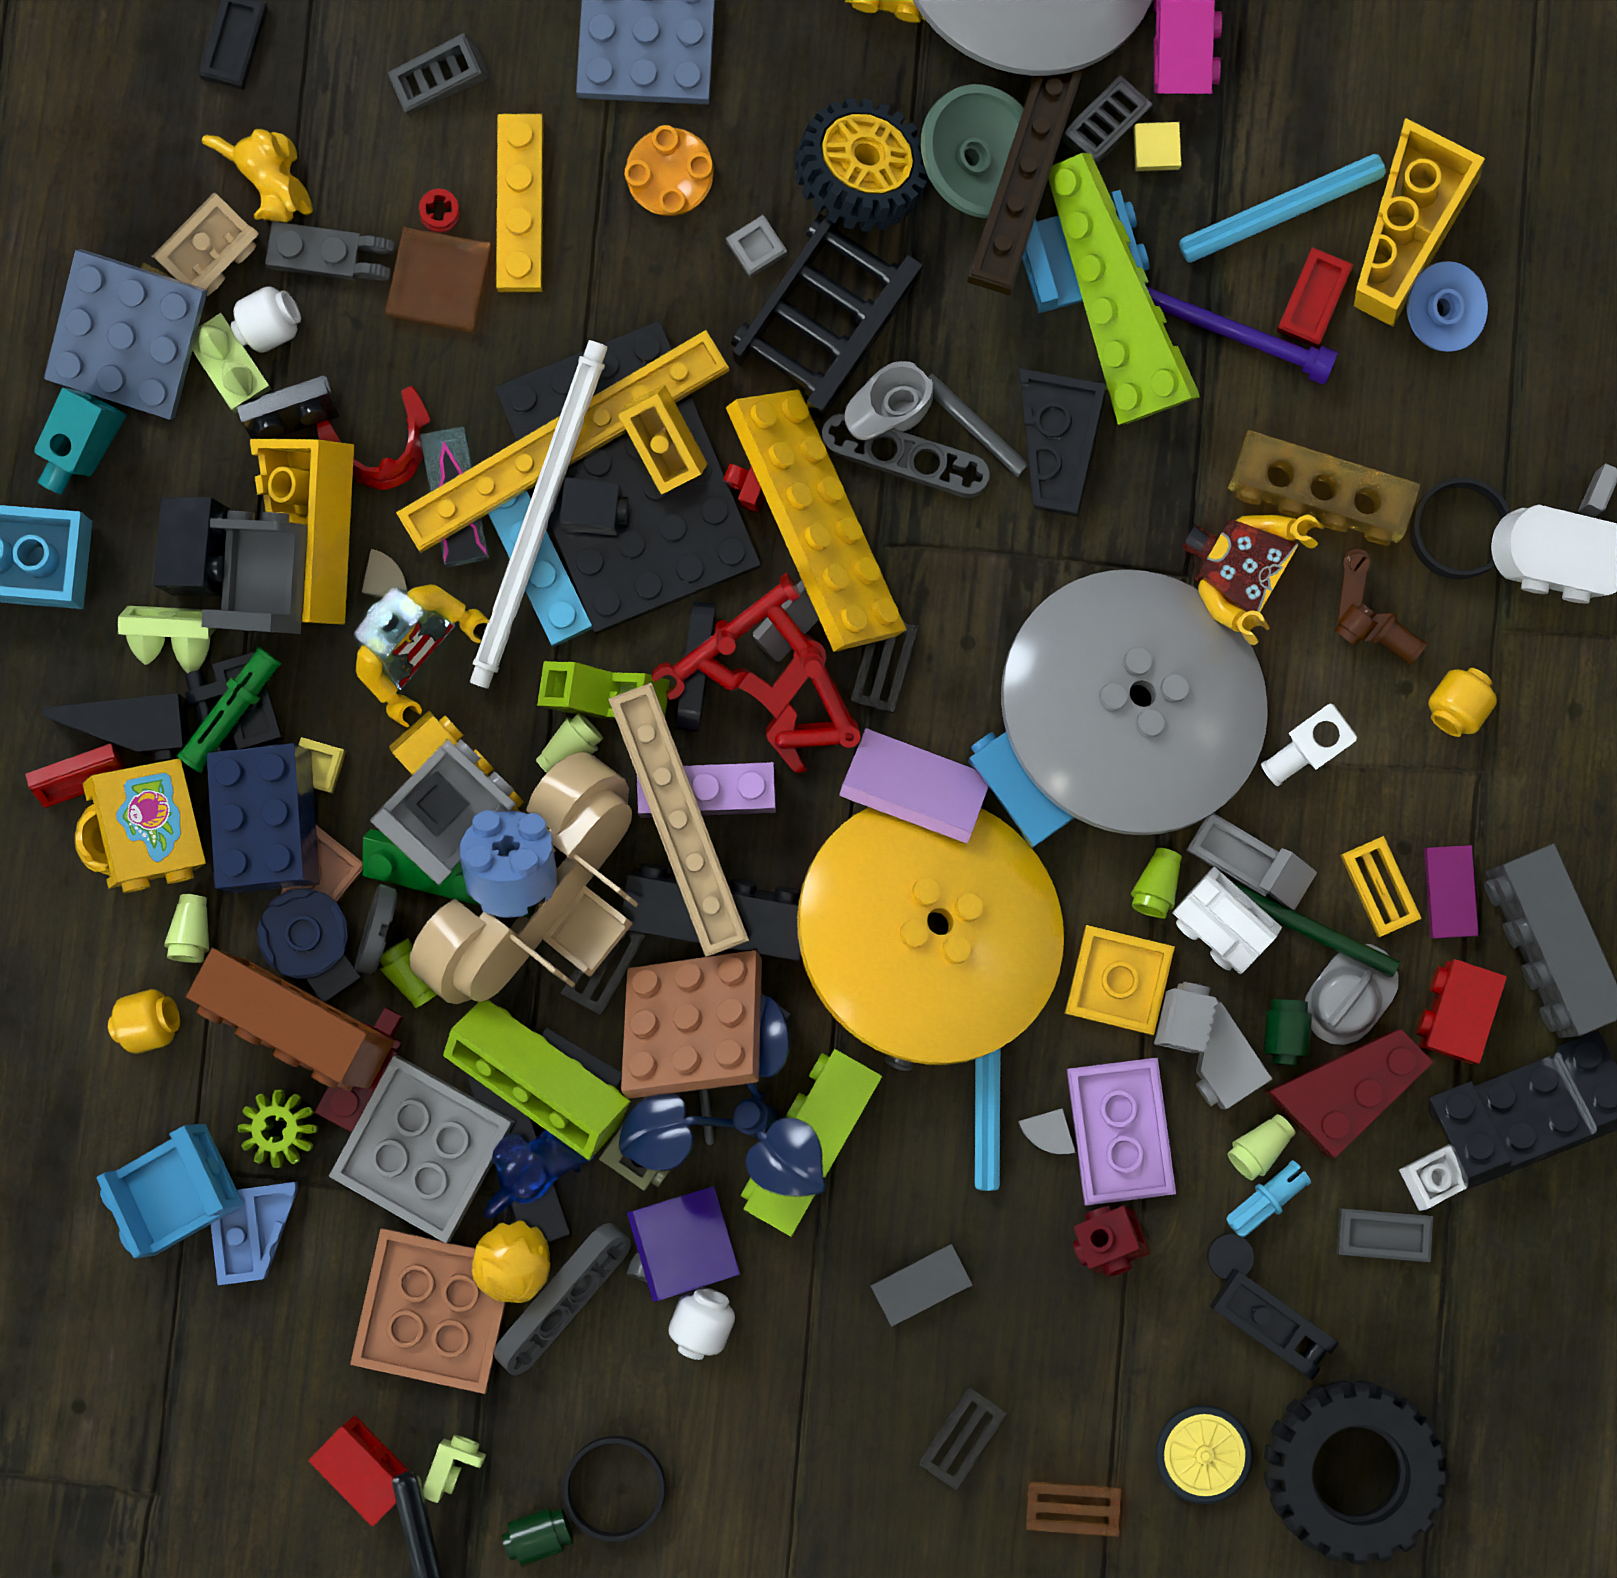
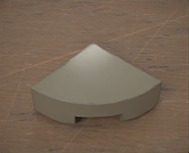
[362,549,409,602]

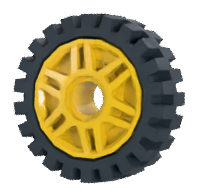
[794,98,928,231]

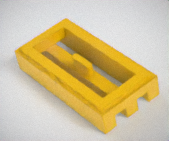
[1340,836,1422,937]

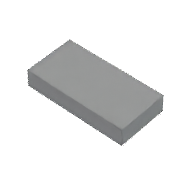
[1186,813,1279,897]

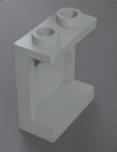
[371,739,515,885]

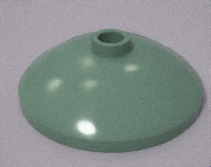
[921,84,1024,218]

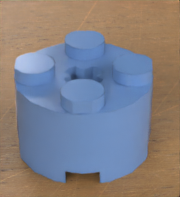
[460,810,557,917]

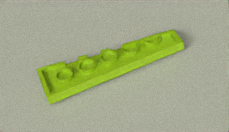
[1048,153,1200,425]

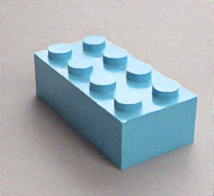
[0,505,93,609]

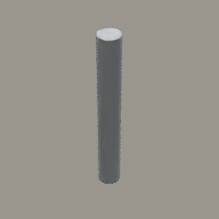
[928,373,1029,478]

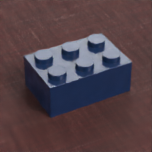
[207,743,320,894]

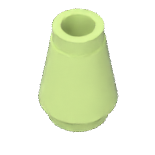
[536,713,603,773]
[164,894,210,963]
[1227,1114,1296,1180]

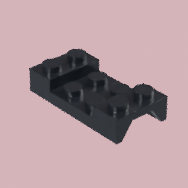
[1428,1031,1617,1190]

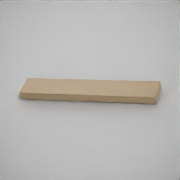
[609,683,749,957]

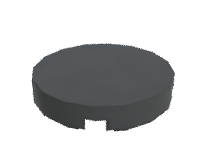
[355,884,398,974]

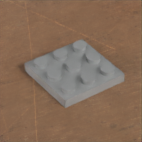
[329,1055,515,1243]

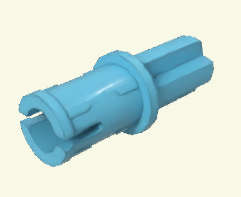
[1226,1160,1311,1237]

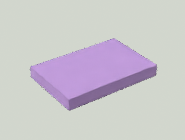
[839,729,988,844]
[1066,1058,1176,1205]

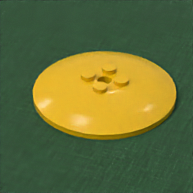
[797,807,1064,1065]

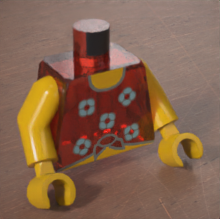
[1182,515,1324,645]

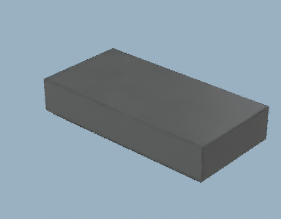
[1336,1208,1433,1262]
[870,1243,973,1327]

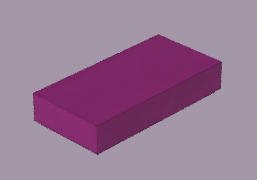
[1424,845,1478,939]

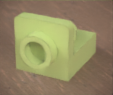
[423,1435,487,1503]

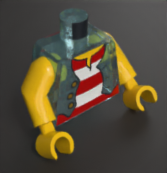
[353,584,490,727]

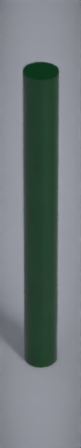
[1234,883,1400,977]

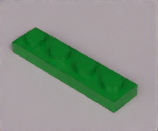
[363,829,537,918]

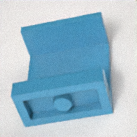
[1022,190,1149,313]

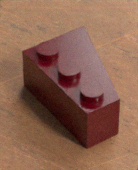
[1263,1029,1433,1158]

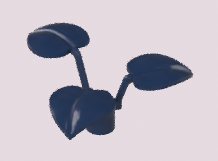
[619,996,826,1197]

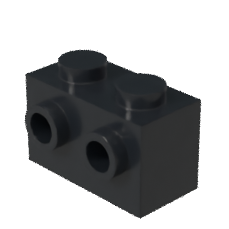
[153,497,230,596]

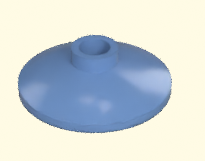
[1407,261,1488,352]

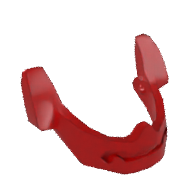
[316,386,430,490]

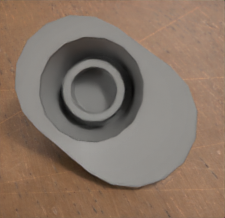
[1305,944,1399,1045]

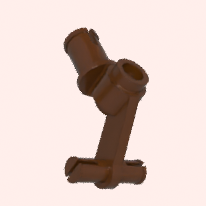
[1334,548,1427,665]

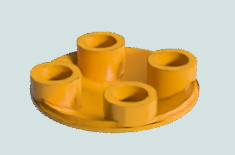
[625,125,714,216]

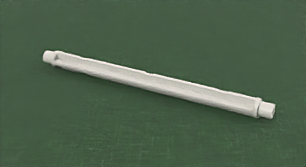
[470,340,608,689]

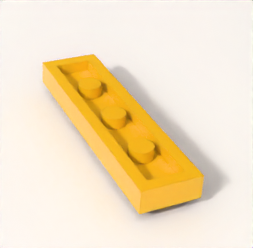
[496,114,543,292]

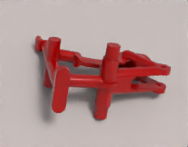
[651,572,861,773]

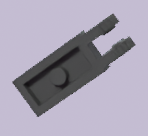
[265,221,395,281]

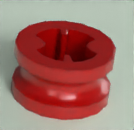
[419,188,460,233]

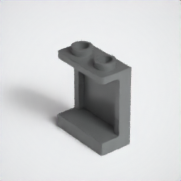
[201,510,308,634]

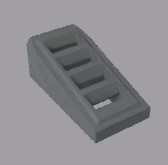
[387,33,491,114]
[1061,75,1153,166]

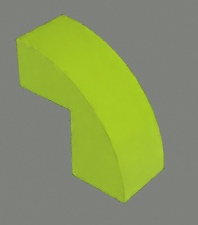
[537,661,670,720]

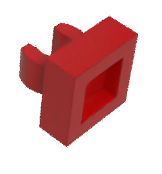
[723,463,765,514]

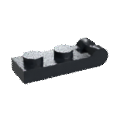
[1209,1269,1339,1380]

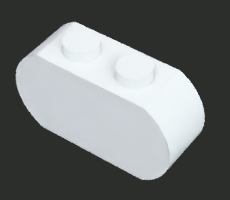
[1491,505,1617,604]

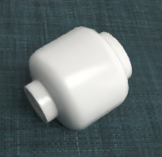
[231,287,301,353]
[669,1287,735,1360]

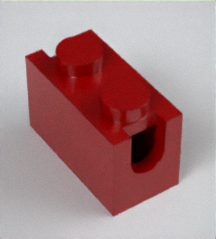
[1416,959,1507,1064]

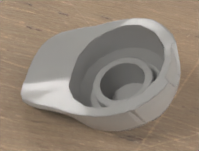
[844,361,933,440]

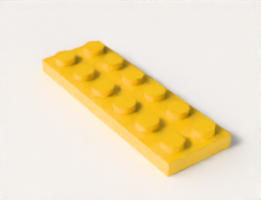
[726,389,906,652]

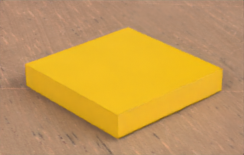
[1065,925,1175,1035]

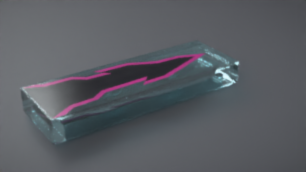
[420,427,490,567]

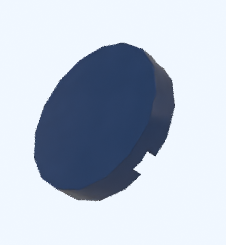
[257,888,350,979]

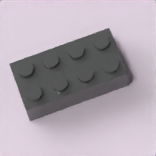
[1484,844,1617,1038]

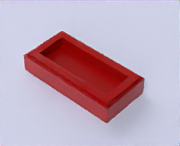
[1276,247,1353,348]
[25,743,127,808]

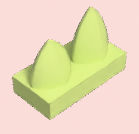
[192,313,272,413]
[118,606,216,673]

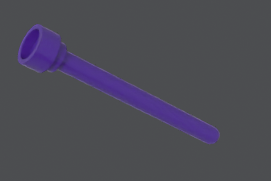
[1146,286,1338,385]

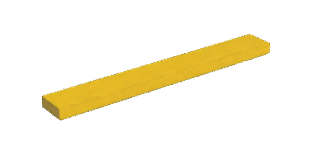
[396,330,729,553]

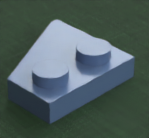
[211,1182,298,1285]

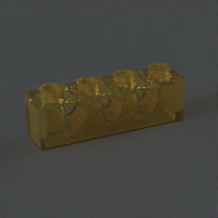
[1226,430,1421,545]

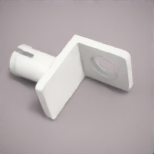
[1261,704,1357,786]

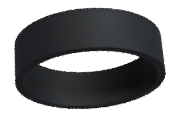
[1409,478,1511,580]
[563,1436,666,1542]

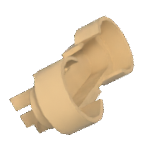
[410,752,638,1004]

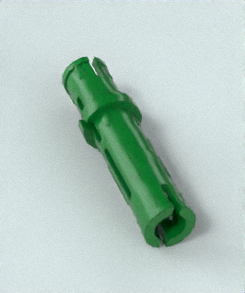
[177,646,282,773]

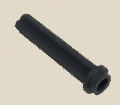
[392,1471,443,1578]

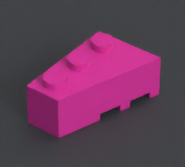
[1154,0,1222,94]

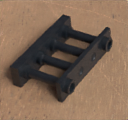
[731,212,922,420]

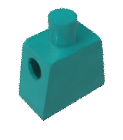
[34,388,127,495]

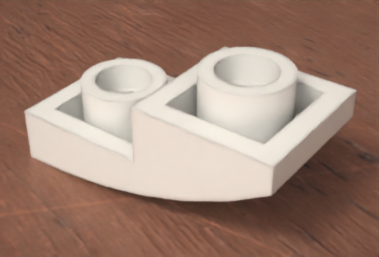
[1399,1144,1466,1211]

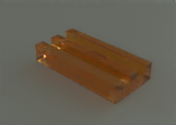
[1026,1481,1121,1536]

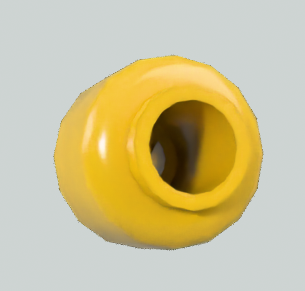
[1428,668,1497,737]
[108,989,180,1054]

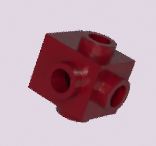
[1073,1206,1151,1277]

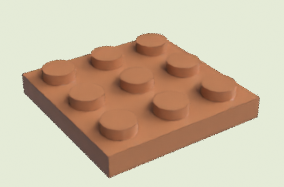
[621,950,762,1099]
[350,1228,506,1394]

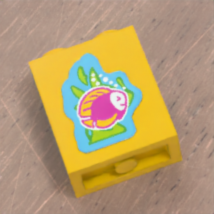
[82,759,206,893]

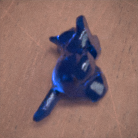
[484,1129,595,1219]

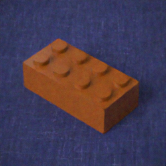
[186,948,395,1092]

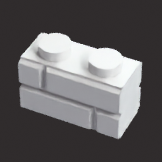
[1173,866,1282,975]

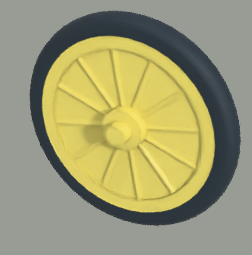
[1155,1405,1253,1504]

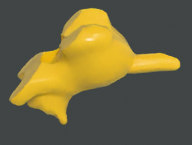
[201,129,313,223]

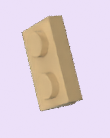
[152,193,259,296]

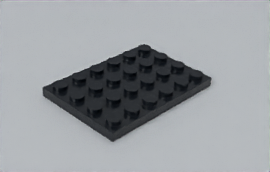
[495,320,761,635]

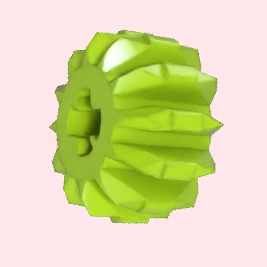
[238,1090,318,1168]

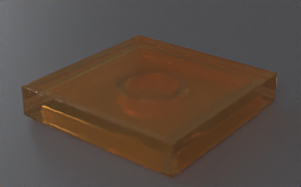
[385,227,492,333]

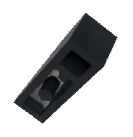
[42,693,190,763]

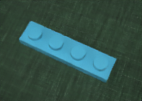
[488,491,593,647]

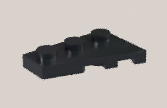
[1019,368,1108,517]

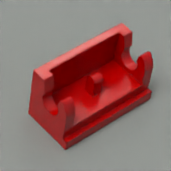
[308,1415,410,1527]

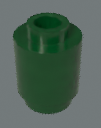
[1263,999,1312,1066]
[502,1507,574,1567]

